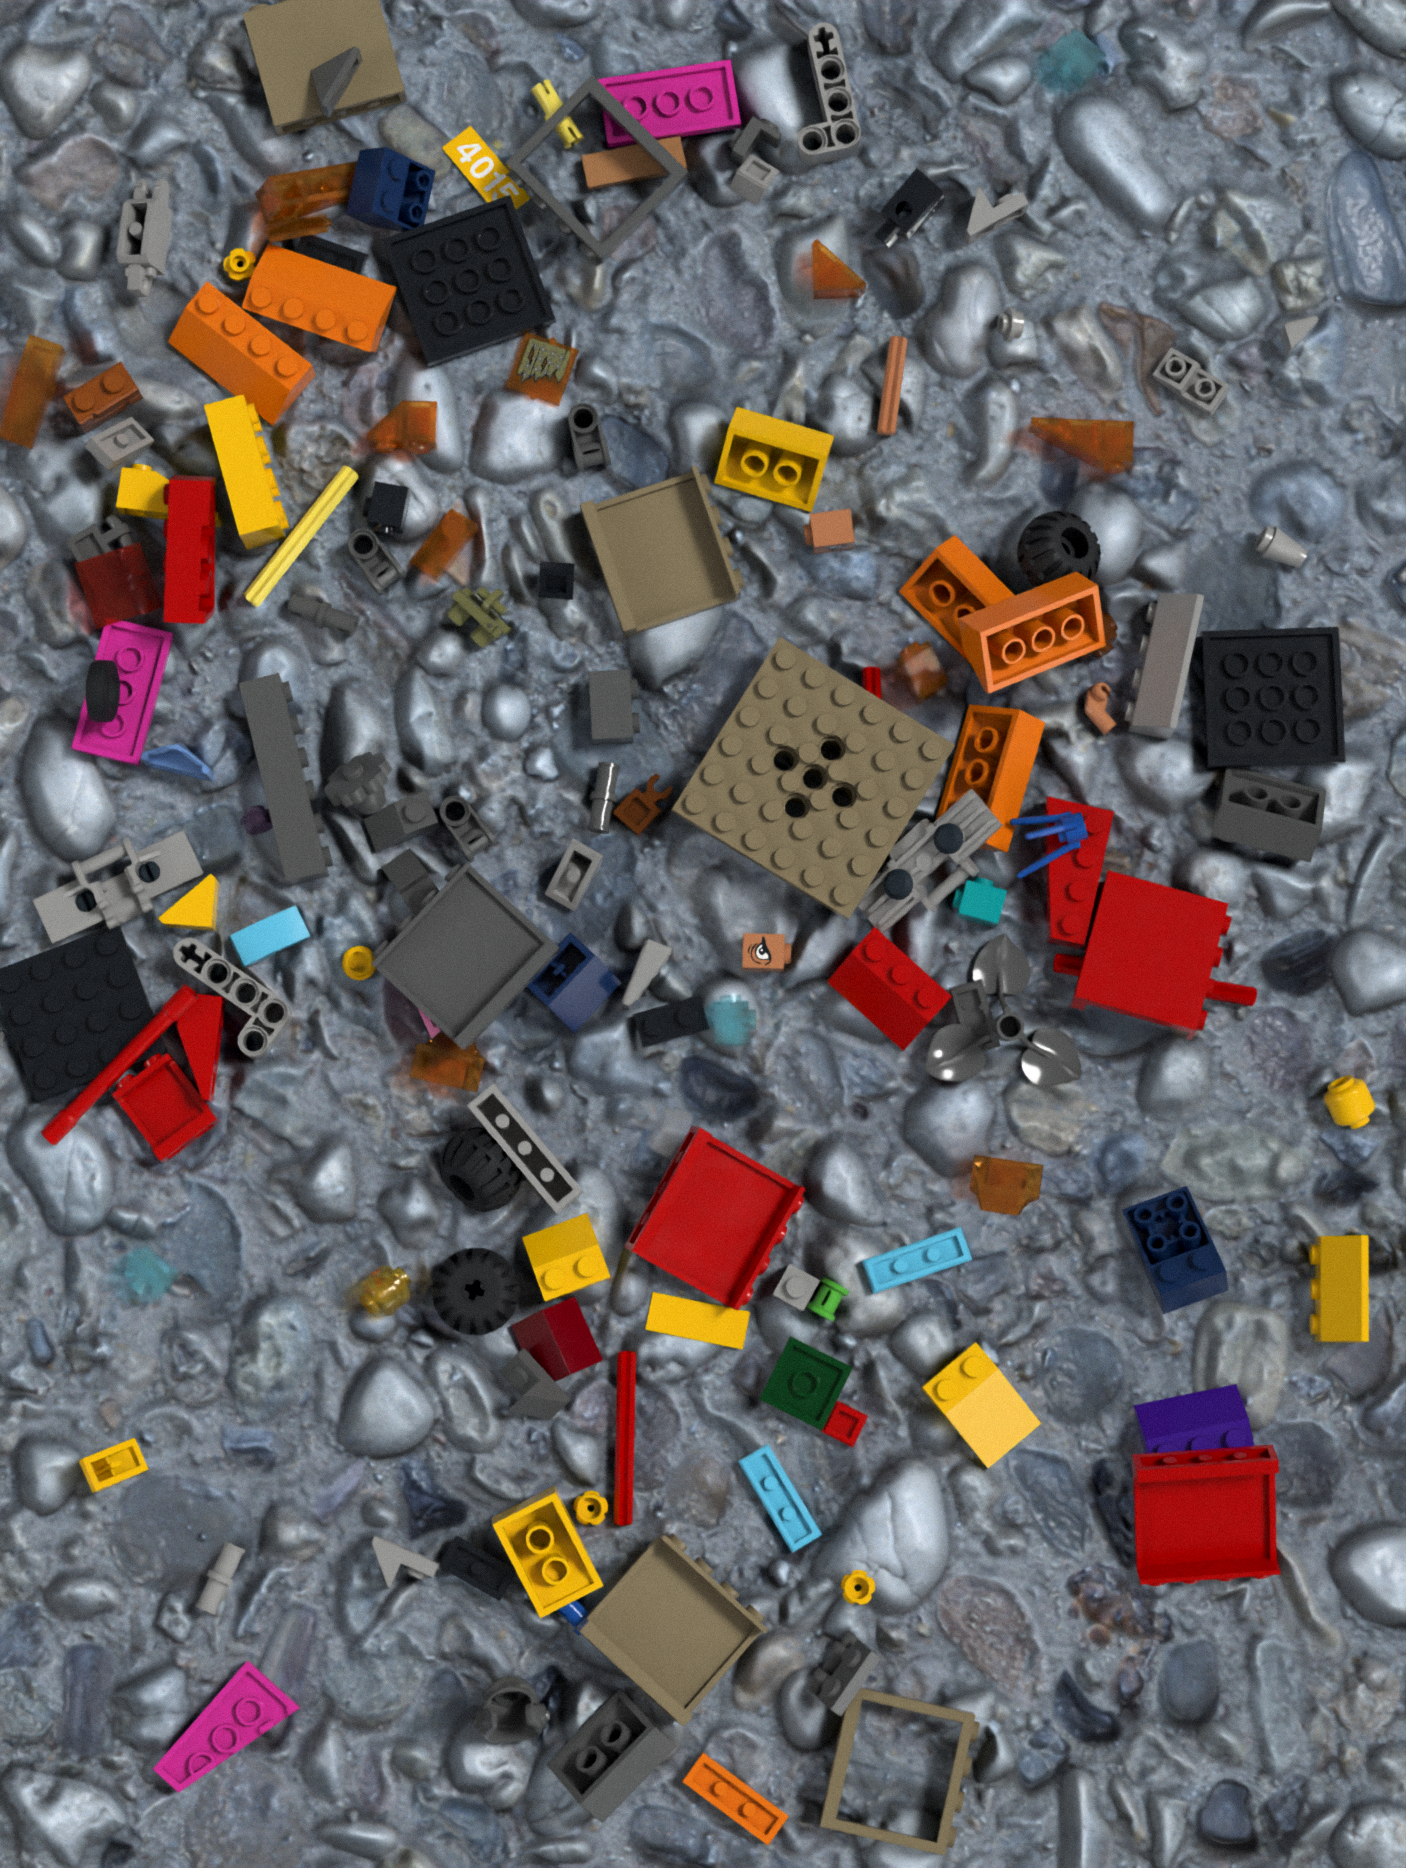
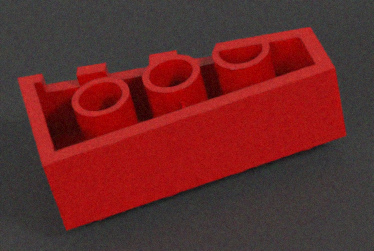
[163,475,216,624]
[1043,796,1114,950]

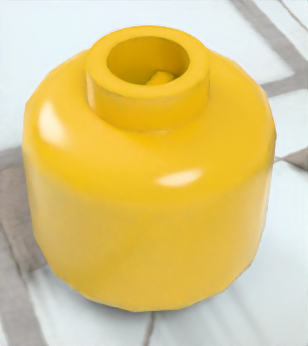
[1324,1075,1376,1129]

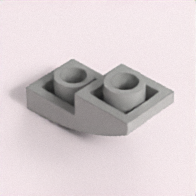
[1152,347,1230,417]

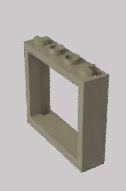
[819,1686,980,1856]

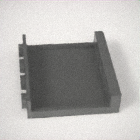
[371,862,560,1052]

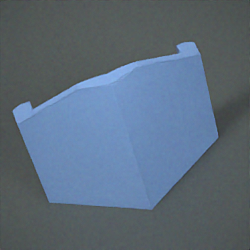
[141,743,215,782]

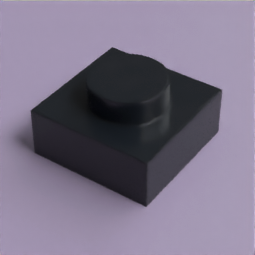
[539,561,575,600]

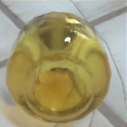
[358,1265,411,1317]

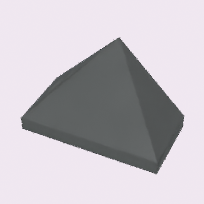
[311,46,363,118]

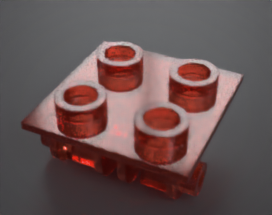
[74,542,162,629]

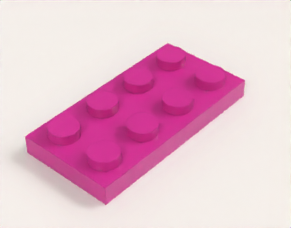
[598,59,741,148]
[71,617,174,767]

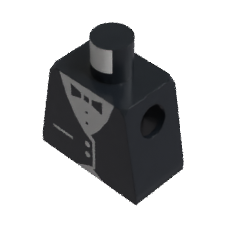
[874,168,945,248]

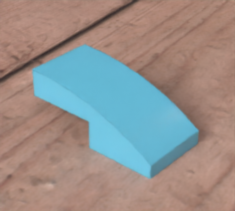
[229,905,310,968]

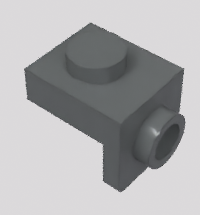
[729,117,782,166]

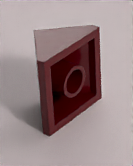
[511,1297,603,1382]

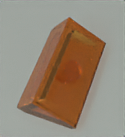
[410,509,478,583]

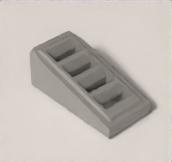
[622,939,673,1009]

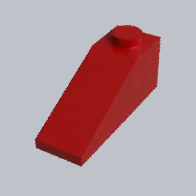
[177,994,226,1103]

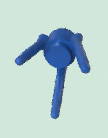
[1009,811,1088,879]

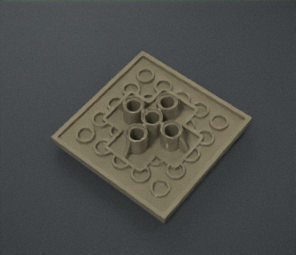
[671,637,955,921]

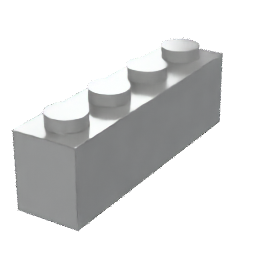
[467,1083,584,1215]

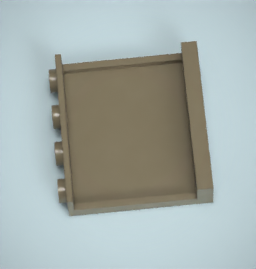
[242,0,407,137]
[580,465,745,638]
[575,1533,768,1727]

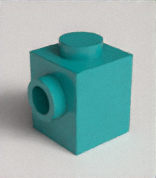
[952,877,1007,928]

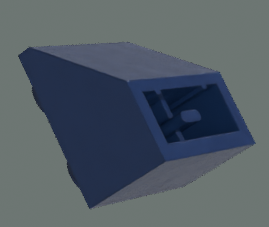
[346,147,436,232]
[526,932,622,1034]

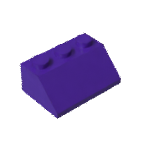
[1133,1384,1255,1454]

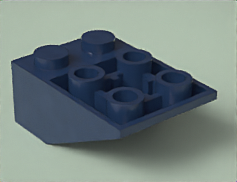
[1122,1186,1228,1314]

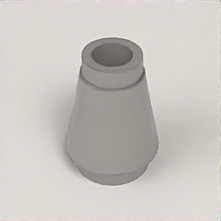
[1254,526,1308,568]

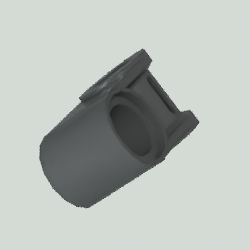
[568,403,612,473]
[348,529,407,596]
[440,795,498,863]

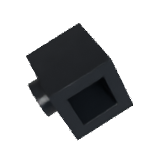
[363,481,411,537]

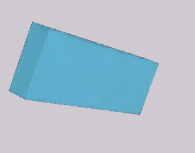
[862,1227,972,1294]
[738,1444,822,1553]

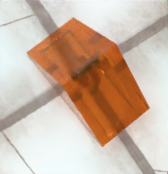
[811,239,867,300]

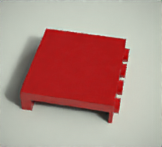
[1070,870,1231,1040]
[624,1125,806,1311]
[1132,1444,1281,1586]

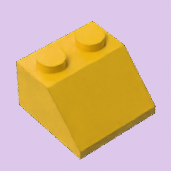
[522,1213,611,1303]

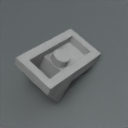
[965,186,1029,245]
[85,417,155,476]
[545,839,603,911]
[372,1535,440,1589]

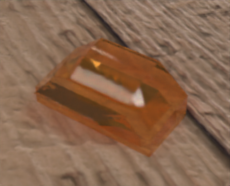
[409,1032,485,1093]
[969,1155,1044,1216]

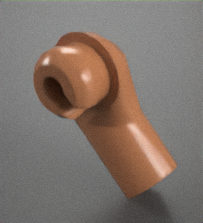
[1084,682,1117,735]

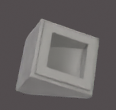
[730,154,779,205]
[1280,315,1318,356]

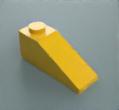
[116,464,222,527]

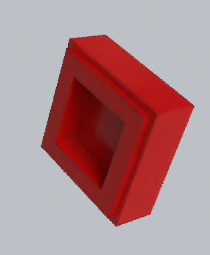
[821,1401,868,1448]

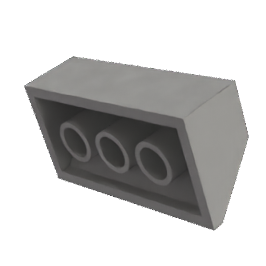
[1124,593,1204,740]

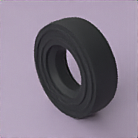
[86,660,120,722]

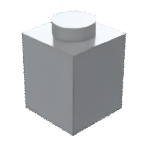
[772,1264,820,1312]

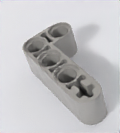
[797,23,861,165]
[173,938,292,1059]

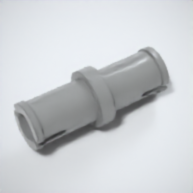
[195,1541,246,1615]

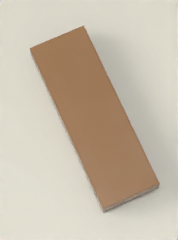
[581,136,687,191]

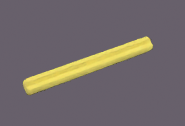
[243,465,358,607]

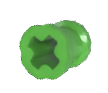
[806,1277,850,1322]

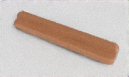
[877,336,907,436]

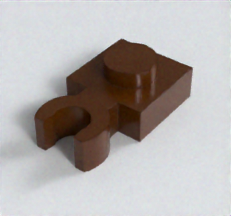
[613,774,673,837]

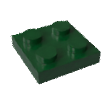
[759,1336,853,1431]

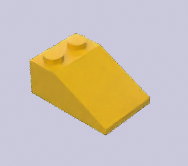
[920,1342,1041,1469]
[492,1485,603,1618]

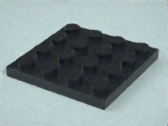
[382,195,556,367]
[1200,627,1346,768]
[0,925,168,1103]

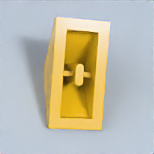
[158,874,220,931]
[79,1438,149,1493]

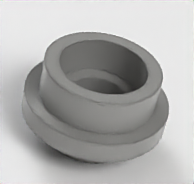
[997,307,1024,341]

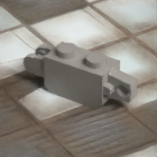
[116,179,173,297]

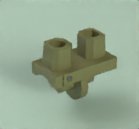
[447,586,512,648]

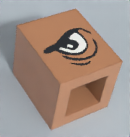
[803,509,855,554]
[742,933,791,973]

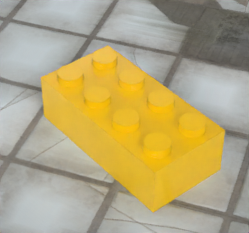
[204,394,289,550]

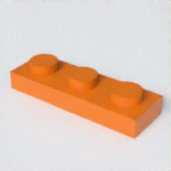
[682,1752,789,1845]

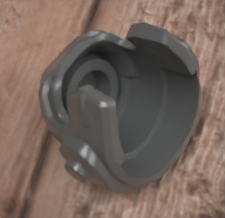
[473,1676,550,1743]

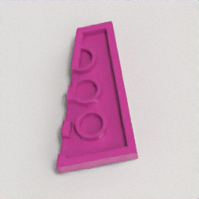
[153,1660,301,1793]

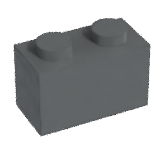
[589,669,640,745]

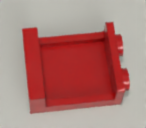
[111,1053,221,1163]

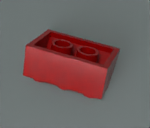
[827,927,952,1051]

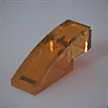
[0,334,66,450]

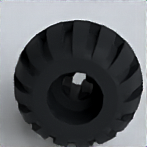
[1017,511,1101,587]
[439,1127,523,1212]
[432,1248,520,1335]

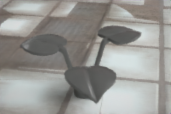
[924,934,1082,1086]

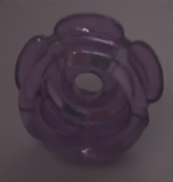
[240,805,273,835]

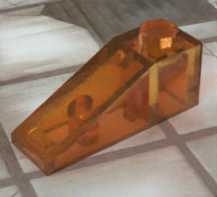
[255,161,357,224]
[1029,417,1134,474]

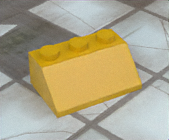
[714,407,834,512]
[1309,1235,1369,1343]

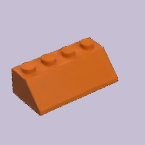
[242,243,397,352]
[168,282,316,427]
[899,535,1015,663]
[958,572,1106,694]
[935,704,1045,853]

